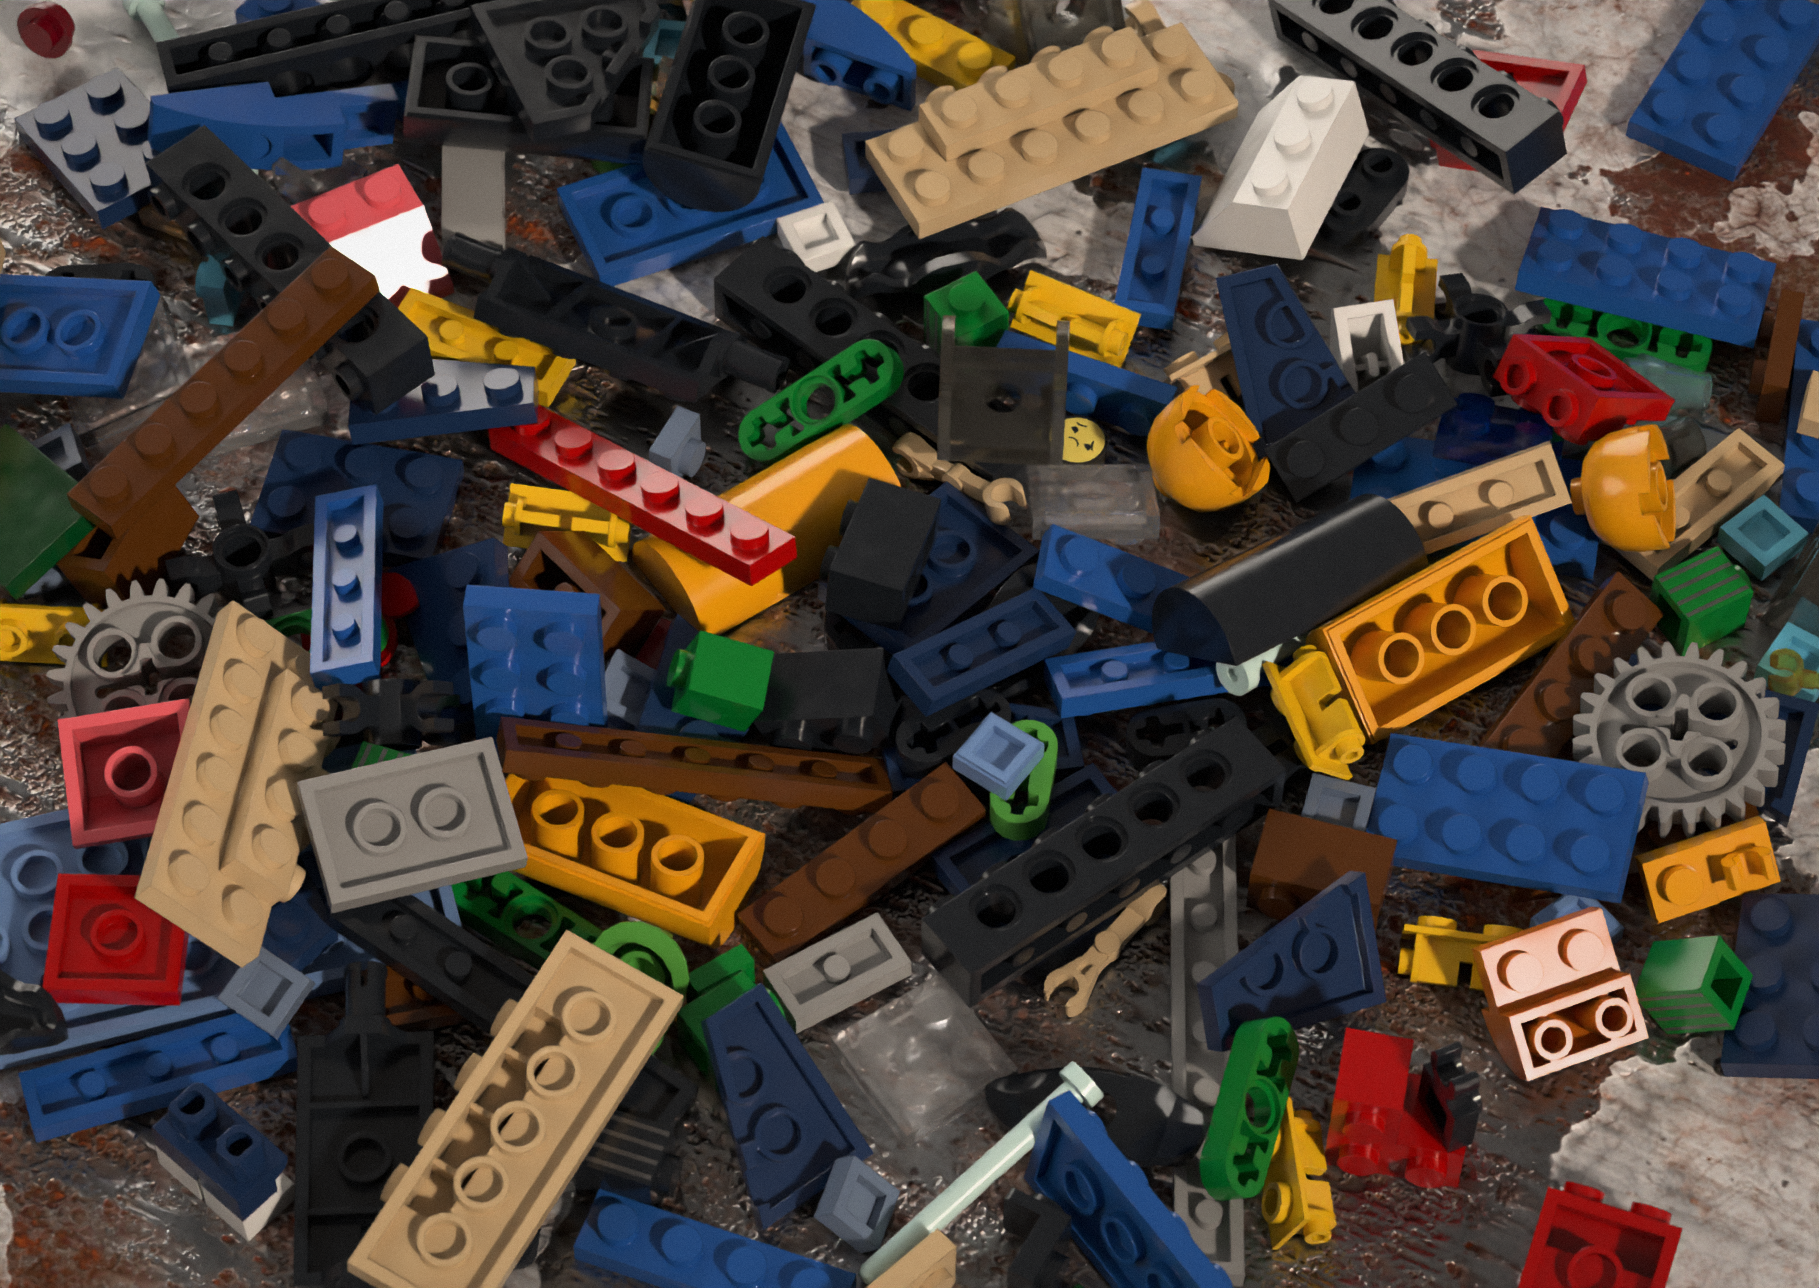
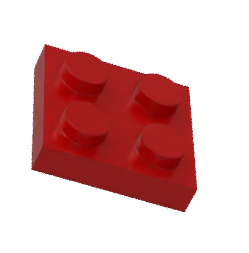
[42,873,189,1006]

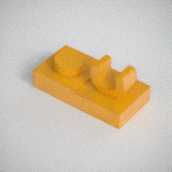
[1635,815,1781,924]

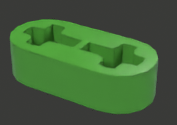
[990,720,1058,841]

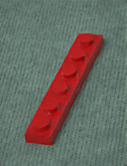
[488,404,797,586]

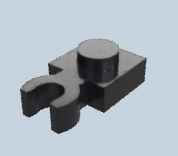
[1417,1041,1483,1153]

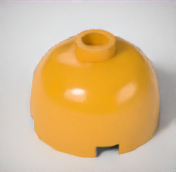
[1147,385,1270,513]
[1570,424,1676,552]

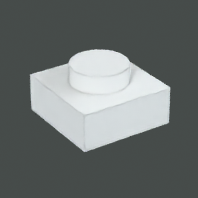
[777,201,856,272]

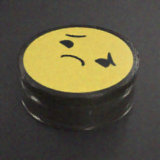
[1045,415,1108,478]

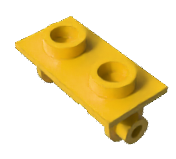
[1374,234,1438,349]
[1007,270,1141,368]
[502,483,632,562]
[0,598,109,667]
[1262,645,1365,780]
[1397,916,1523,991]
[1261,1097,1337,1250]

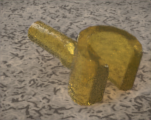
[1768,648,1819,696]

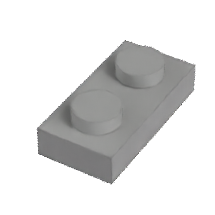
[762,912,911,1034]

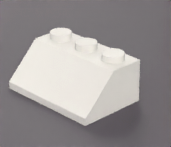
[1192,75,1369,260]

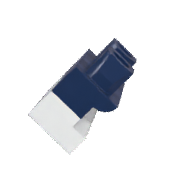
[152,1082,295,1242]

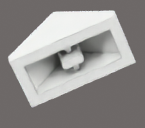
[1330,299,1404,393]

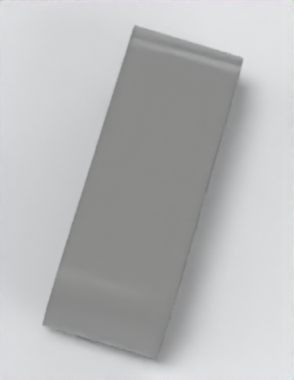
[441,146,505,254]

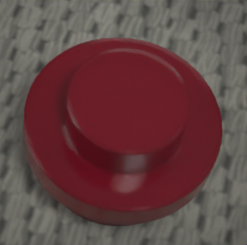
[17,1,75,59]

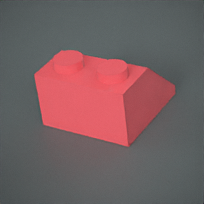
[291,164,454,308]
[57,698,191,849]

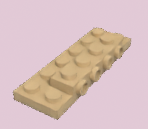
[865,22,1238,239]
[134,600,341,968]
[347,930,684,1288]

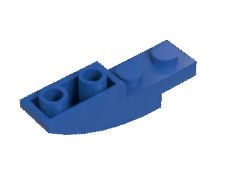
[802,0,916,111]
[148,81,398,170]

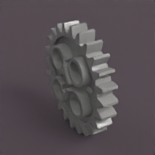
[46,579,218,731]
[1572,642,1786,839]

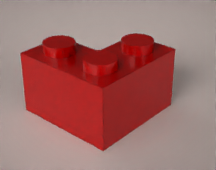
[1325,1027,1466,1188]

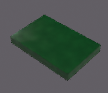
[0,423,96,600]

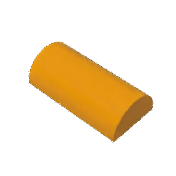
[632,424,902,636]
[1305,515,1574,745]
[505,773,766,949]

